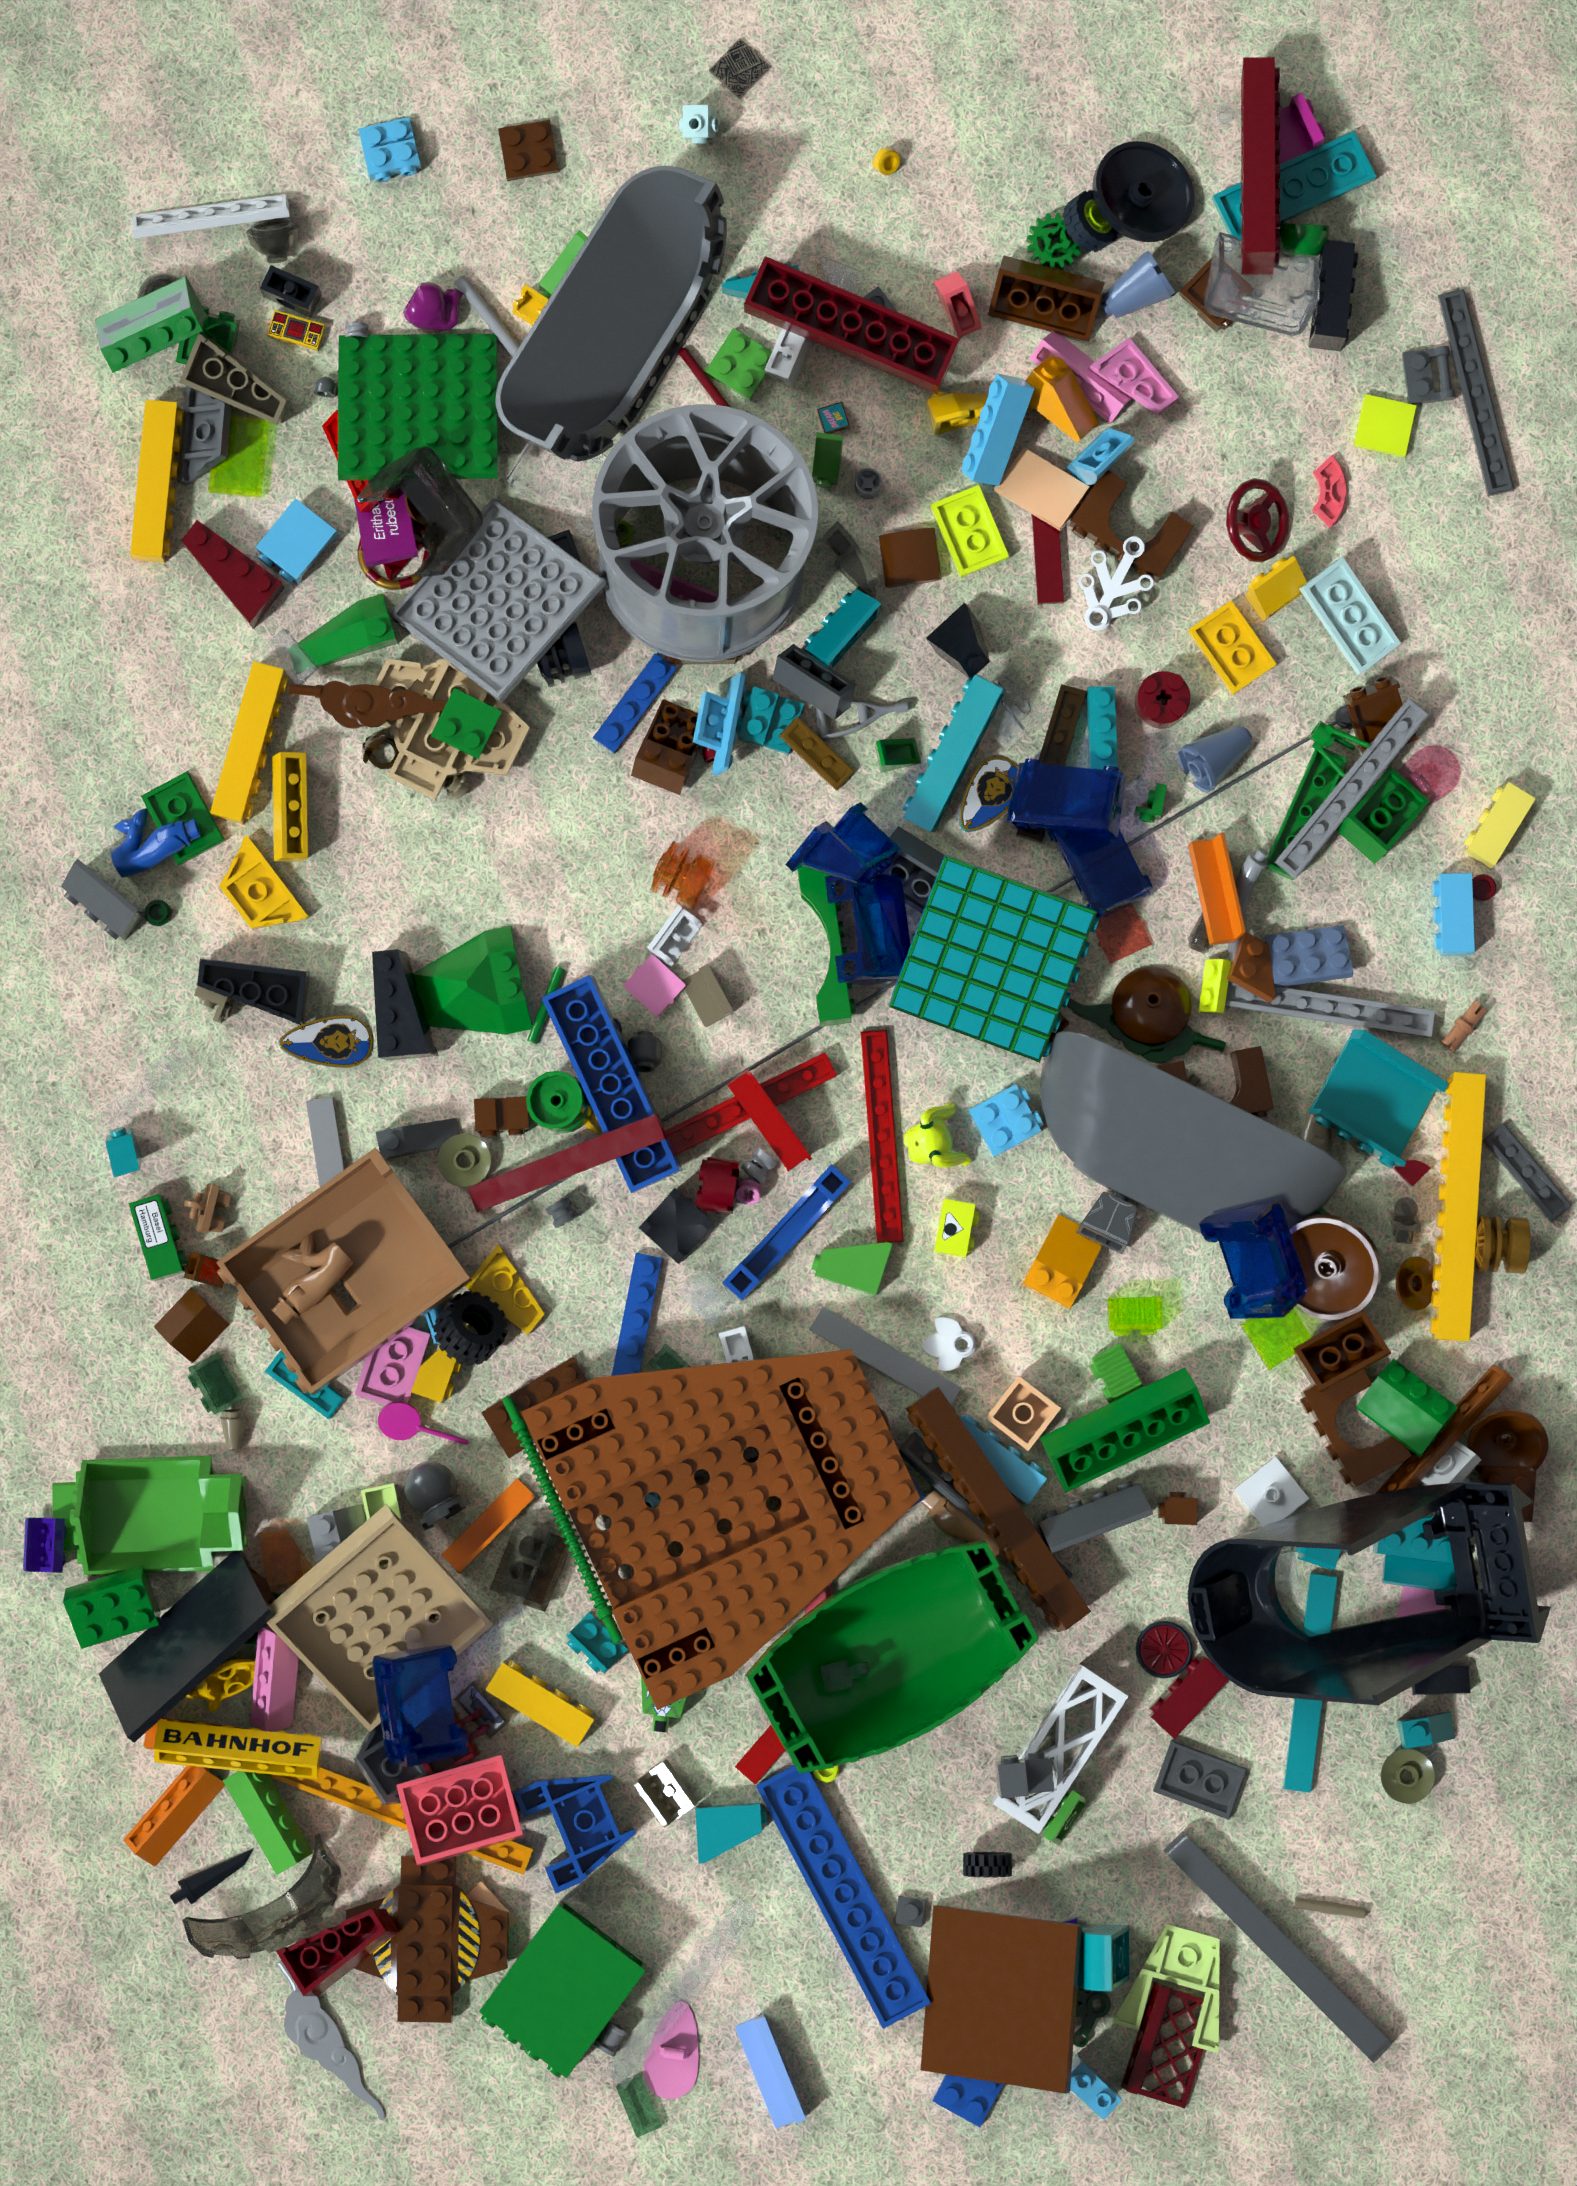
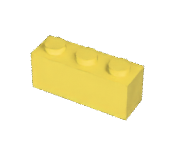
[1463,782,1536,869]

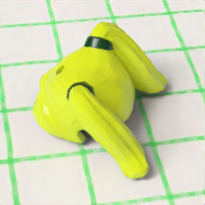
[904,1102,971,1168]

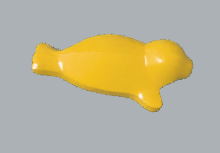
[186,1657,256,1713]

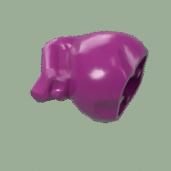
[403,282,463,330]

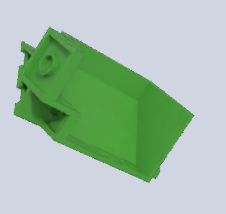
[52,1456,248,1575]

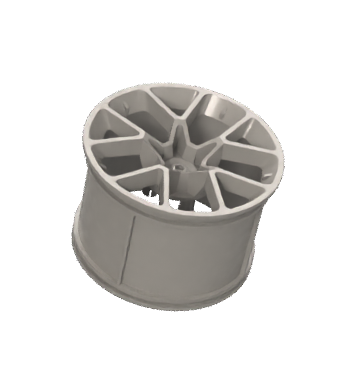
[592,404,818,662]

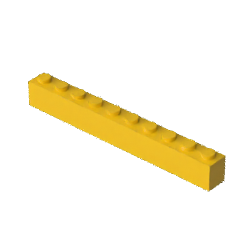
[1429,1072,1486,1342]

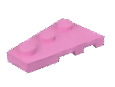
[1089,337,1179,415]

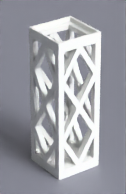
[991,1664,1128,1834]

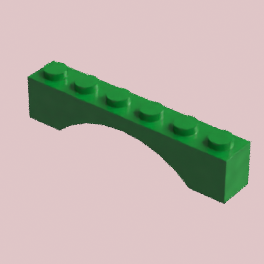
[797,862,856,1027]

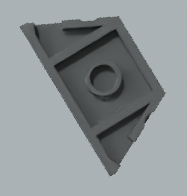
[178,386,232,485]
[353,1715,428,1805]

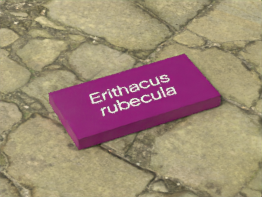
[354,480,419,568]

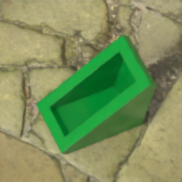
[875,738,921,773]

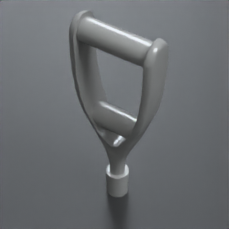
[812,699,909,741]

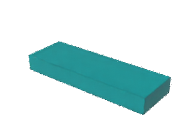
[265,1350,345,1420]
[1382,1555,1457,1590]

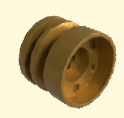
[1475,1216,1530,1274]

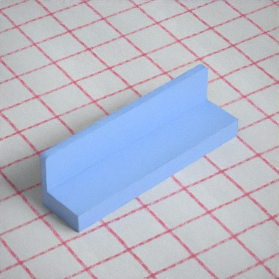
[735,2014,806,2128]

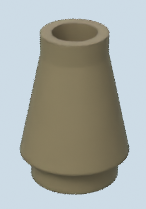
[220,1409,247,1449]

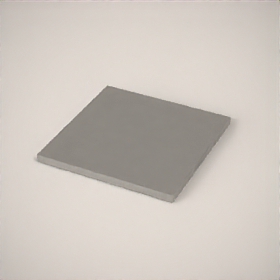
[389,498,606,703]

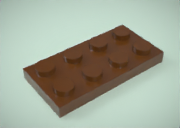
[481,1357,588,1458]

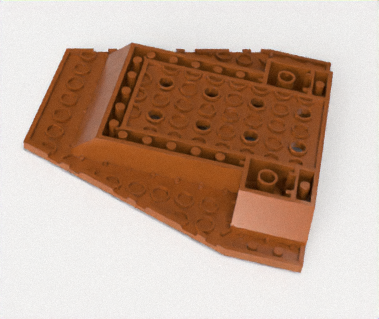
[521,1349,920,1710]

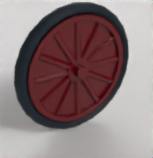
[1136,1621,1193,1678]

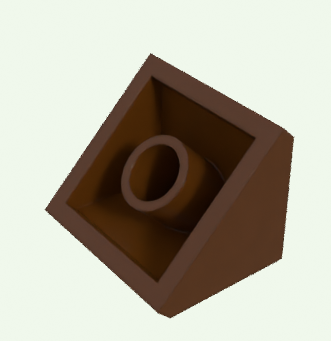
[154,1288,229,1363]

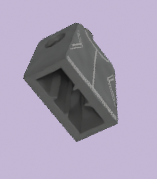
[1076,1192,1137,1254]

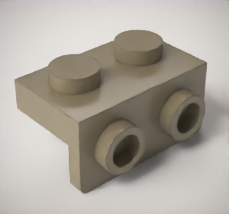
[634,1759,698,1827]

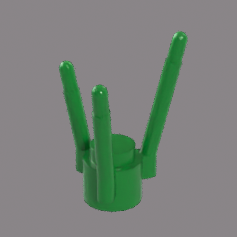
[1309,721,1370,778]

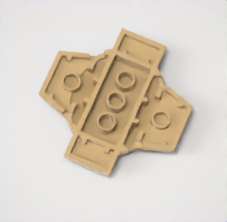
[374,659,530,800]

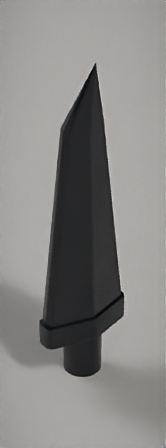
[170,1848,254,1904]

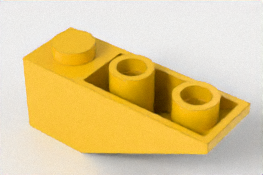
[411,1325,470,1403]

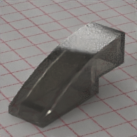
[823,521,876,599]

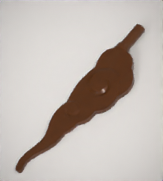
[289,681,448,729]

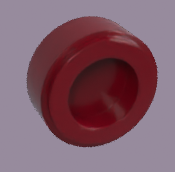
[1472,874,1496,901]

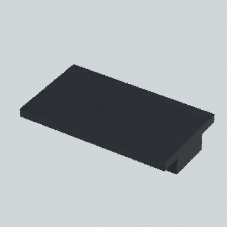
[99,1551,276,1743]

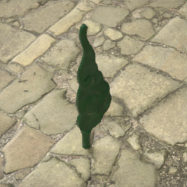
[1067,998,1226,1063]

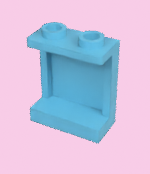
[256,498,339,584]
[1070,2054,1122,2119]

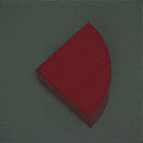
[1393,1160,1431,1187]

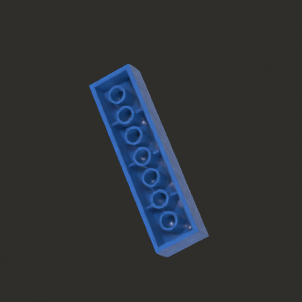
[542,975,683,1193]

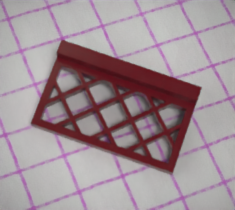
[1120,1982,1204,2109]

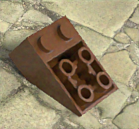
[631,700,701,795]

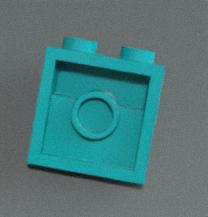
[735,686,804,755]

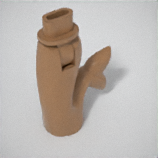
[272,1233,354,1324]
[922,1488,1000,1558]

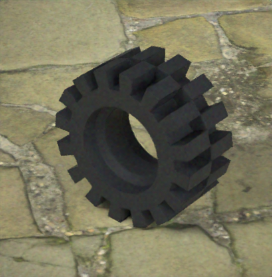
[963,1852,1012,1878]

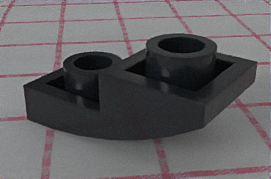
[1412,1666,1471,1695]

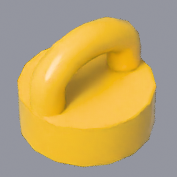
[872,147,900,175]

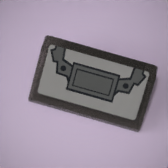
[455,1680,511,1739]

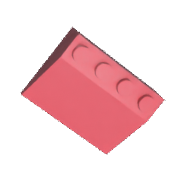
[396,1755,525,1866]

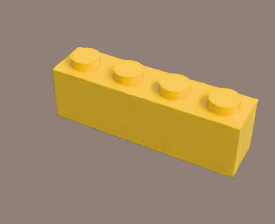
[272,752,308,862]
[485,1660,595,1747]

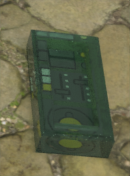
[616,2075,662,2137]

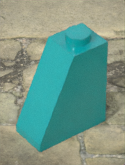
[695,1803,767,1864]

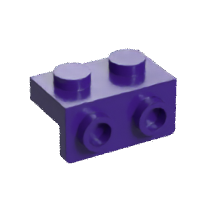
[23,1517,67,1573]

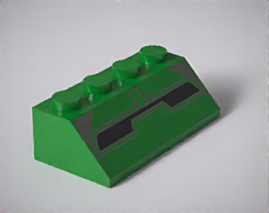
[95,276,211,373]

